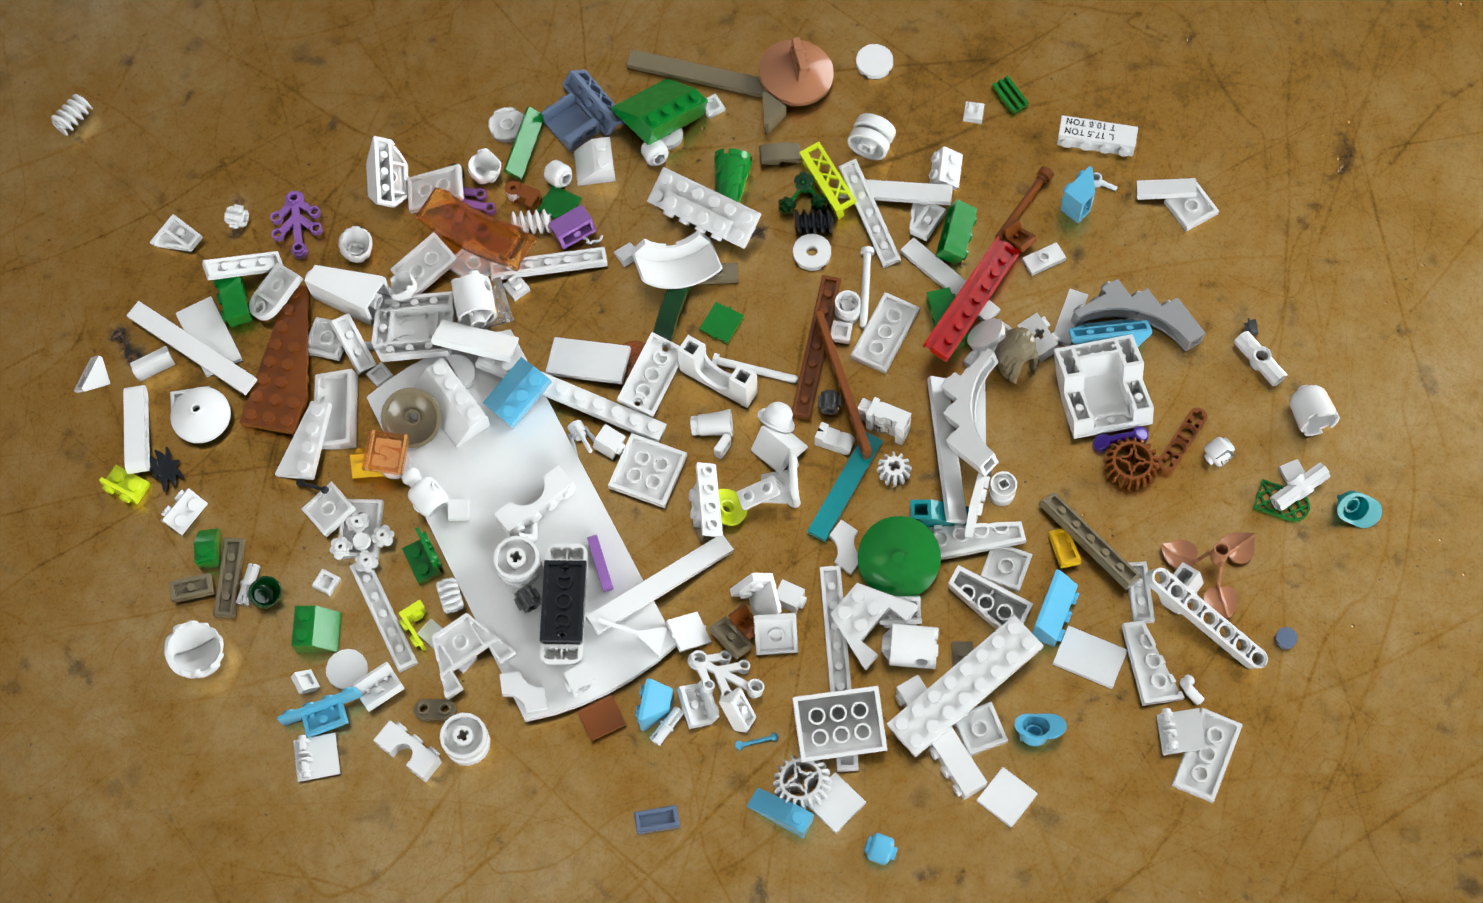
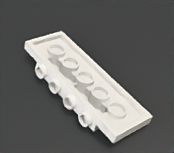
[647,167,762,249]

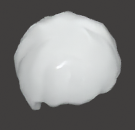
[338,226,373,263]

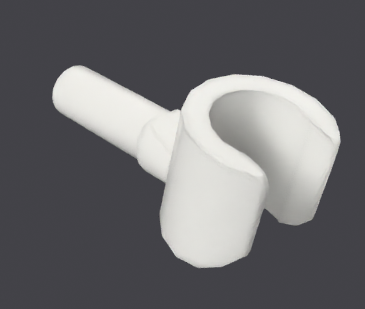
[1093,172,1117,191]

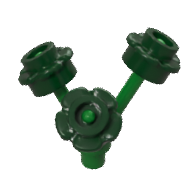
[778,172,828,214]

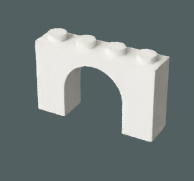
[677,335,758,408]

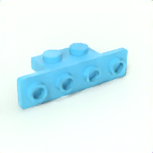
[277,687,363,737]

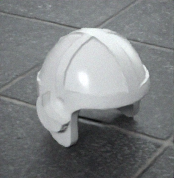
[468,149,501,184]

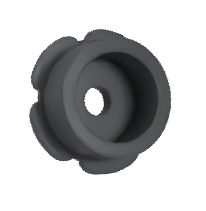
[1244,318,1258,336]

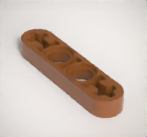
[1157,408,1207,475]

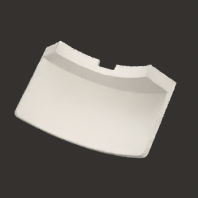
[631,230,722,289]

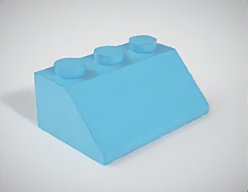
[483,357,552,428]
[1032,569,1079,647]

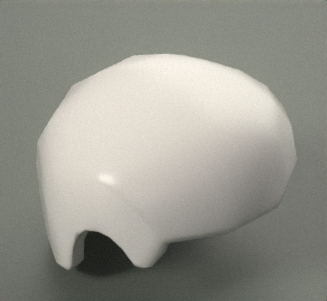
[387,271,417,301]

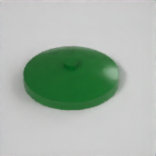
[857,516,941,596]

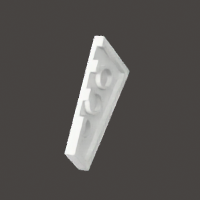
[275,401,332,480]
[1121,620,1185,706]

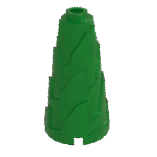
[714,148,753,203]

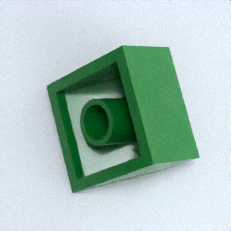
[291,606,342,653]

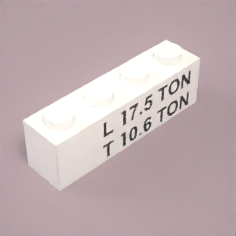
[1057,115,1138,156]

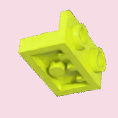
[99,465,151,505]

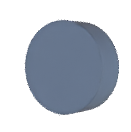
[1275,627,1298,649]

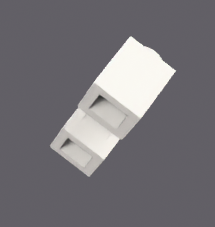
[374,720,442,782]

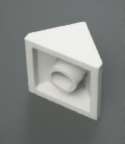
[751,425,808,474]

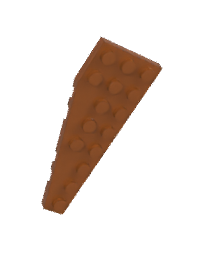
[239,285,310,435]

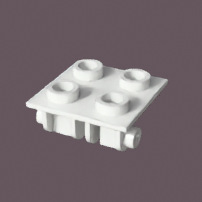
[1156,708,1206,755]
[293,733,340,782]

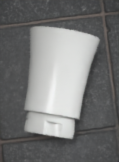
[690,409,733,437]

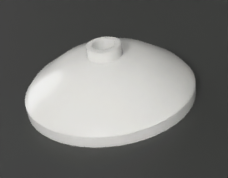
[170,387,231,443]

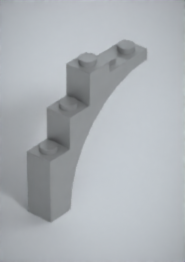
[1071,279,1206,352]

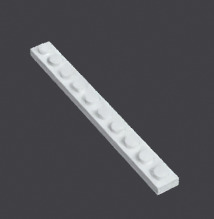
[475,356,667,443]
[820,566,859,772]

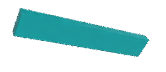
[807,432,883,542]

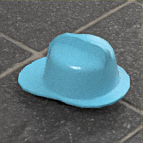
[1014,714,1067,746]

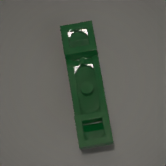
[653,286,692,342]

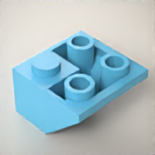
[635,678,674,731]

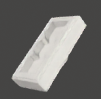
[1022,242,1066,276]

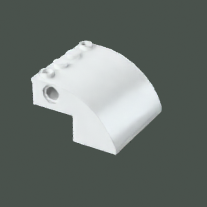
[1054,334,1154,439]

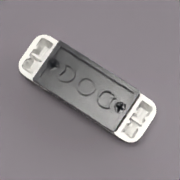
[540,543,588,665]

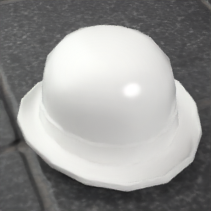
[757,401,795,433]

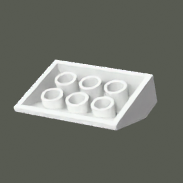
[792,686,887,762]

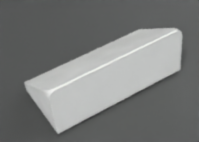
[719,687,757,733]

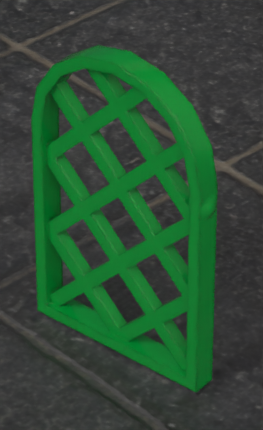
[1253,479,1310,522]

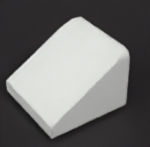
[614,242,635,267]

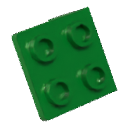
[402,527,442,585]

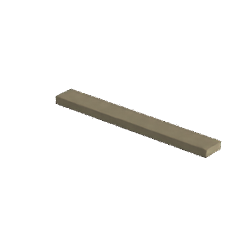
[626,49,765,98]

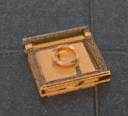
[362,430,410,475]

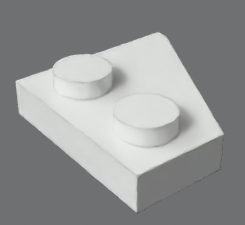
[909,203,946,241]
[150,214,203,252]

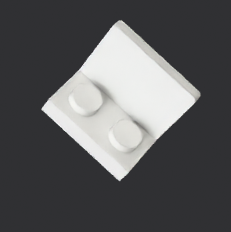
[730,573,782,615]

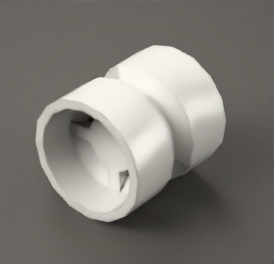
[835,290,861,324]
[988,471,1017,506]

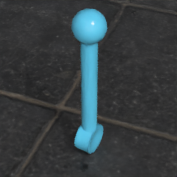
[735,733,779,750]

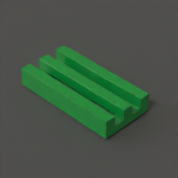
[992,75,1029,115]

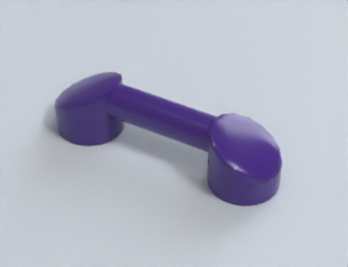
[1092,426,1149,453]

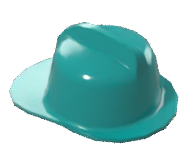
[1337,490,1382,528]

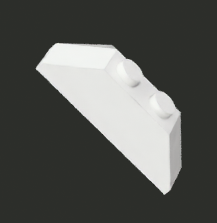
[366,136,408,207]

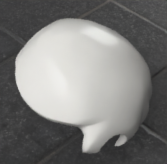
[164,620,224,679]

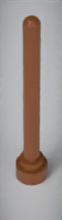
[995,166,1054,240]

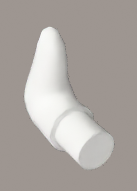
[516,522,538,543]

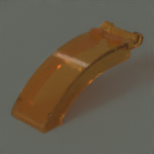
[415,187,538,271]

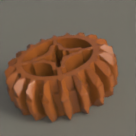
[1104,437,1160,491]

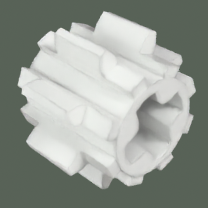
[224,204,249,229]

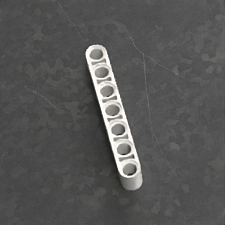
[1145,568,1268,669]

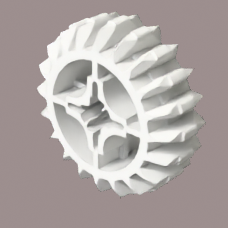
[773,754,832,810]

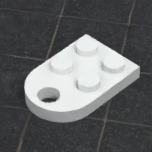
[249,262,303,321]

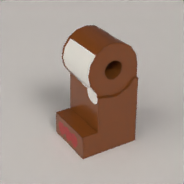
[505,181,543,214]

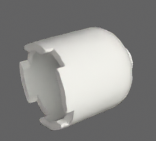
[1290,385,1340,436]

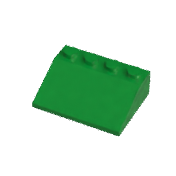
[611,78,708,145]

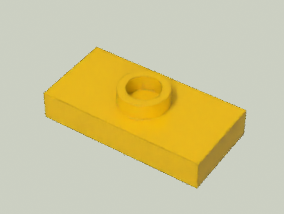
[1048,528,1081,568]

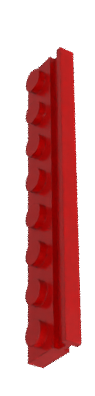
[923,236,1021,362]

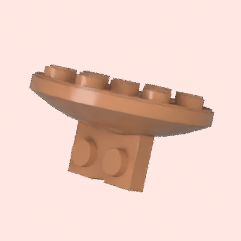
[759,37,834,106]

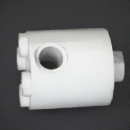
[451,270,497,328]
[881,624,939,669]

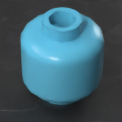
[864,833,898,865]

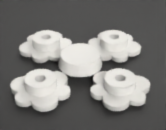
[329,512,395,573]

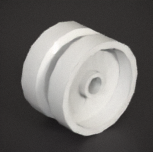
[847,113,896,160]
[493,536,542,588]
[440,713,491,766]

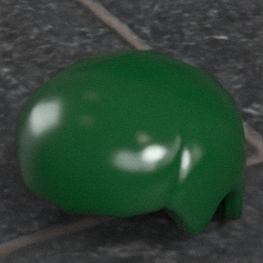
[248,576,282,609]

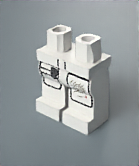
[858,397,911,446]

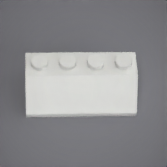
[413,358,491,448]

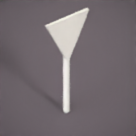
[596,618,667,657]

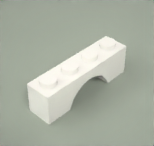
[494,465,576,537]

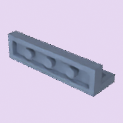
[562,70,626,136]

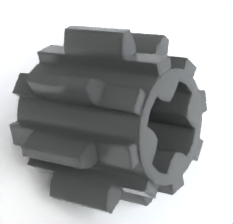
[818,390,842,415]
[514,585,541,613]

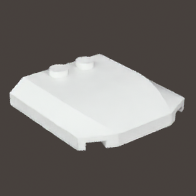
[371,291,456,362]

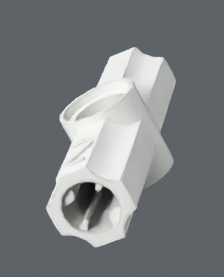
[1234,331,1287,386]
[1270,462,1331,512]

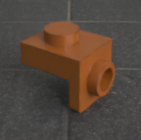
[1003,219,1037,252]
[728,604,755,640]

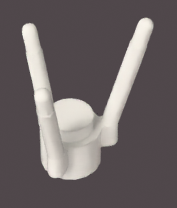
[567,420,595,456]

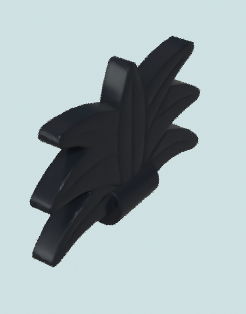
[150,447,185,492]

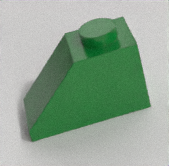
[194,528,221,570]

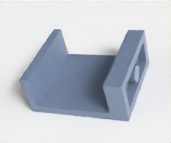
[541,92,600,152]

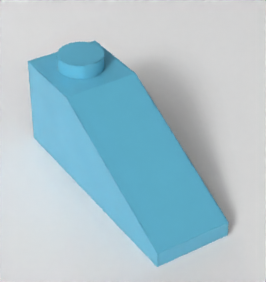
[747,787,814,838]

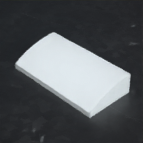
[314,369,358,450]

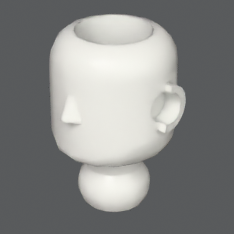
[402,468,448,517]

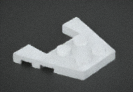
[830,583,919,670]
[431,613,517,700]

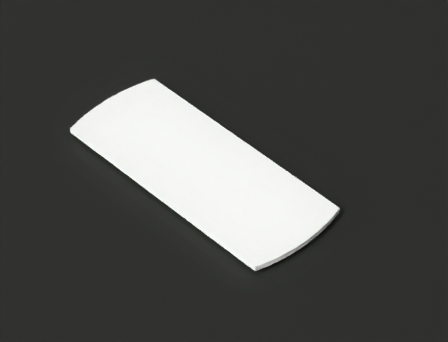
[367,329,677,722]

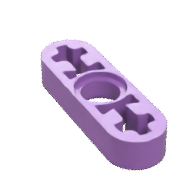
[587,534,614,592]

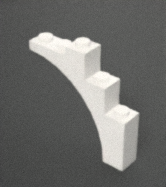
[941,348,999,477]

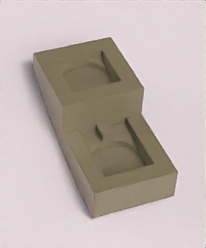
[759,143,801,165]

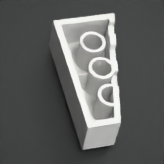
[948,565,1033,630]

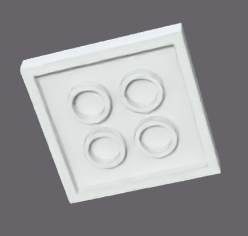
[608,433,688,508]

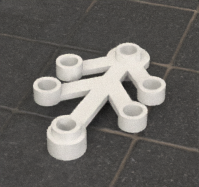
[687,650,765,700]

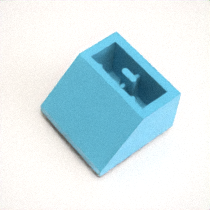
[1060,166,1095,223]

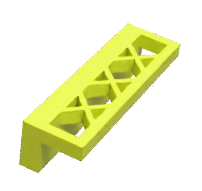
[799,142,857,219]

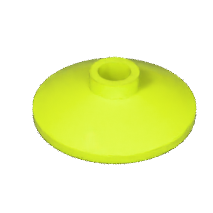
[718,489,747,526]

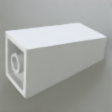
[304,265,390,326]

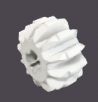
[877,451,912,487]
[436,577,464,614]

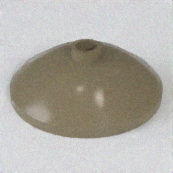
[381,387,442,448]

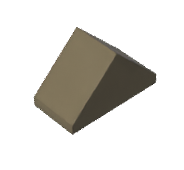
[762,91,786,134]

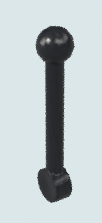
[296,479,329,494]

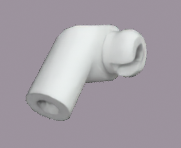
[1180,674,1204,705]

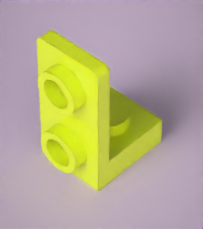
[399,599,427,651]

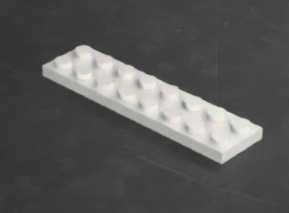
[887,615,1044,758]

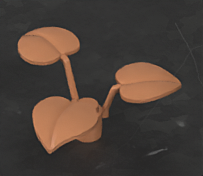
[1161,532,1255,618]

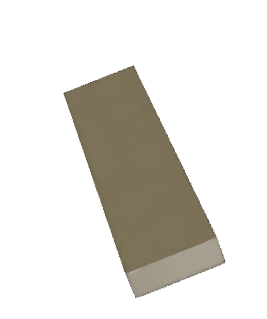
[213,538,246,618]

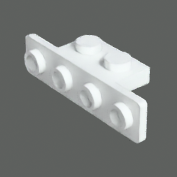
[689,462,723,537]

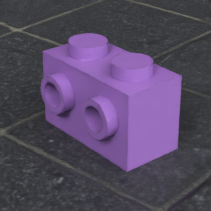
[549,205,597,250]

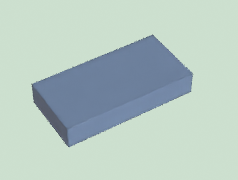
[634,805,680,835]

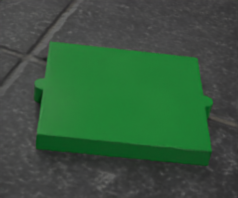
[537,186,582,219]
[699,302,744,344]

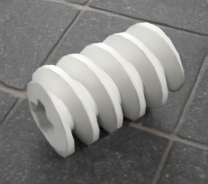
[51,94,93,136]
[511,209,551,235]

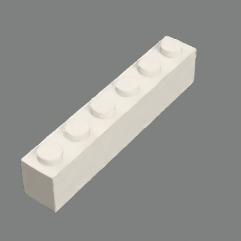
[895,675,988,800]

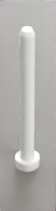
[860,246,874,328]
[712,353,798,383]

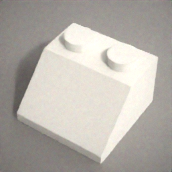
[574,137,616,186]

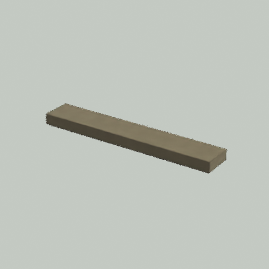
[1039,492,1142,589]

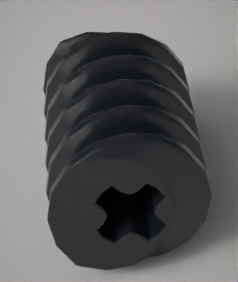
[795,209,834,234]

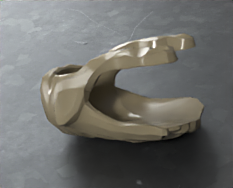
[994,327,1038,384]

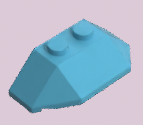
[1068,319,1152,347]

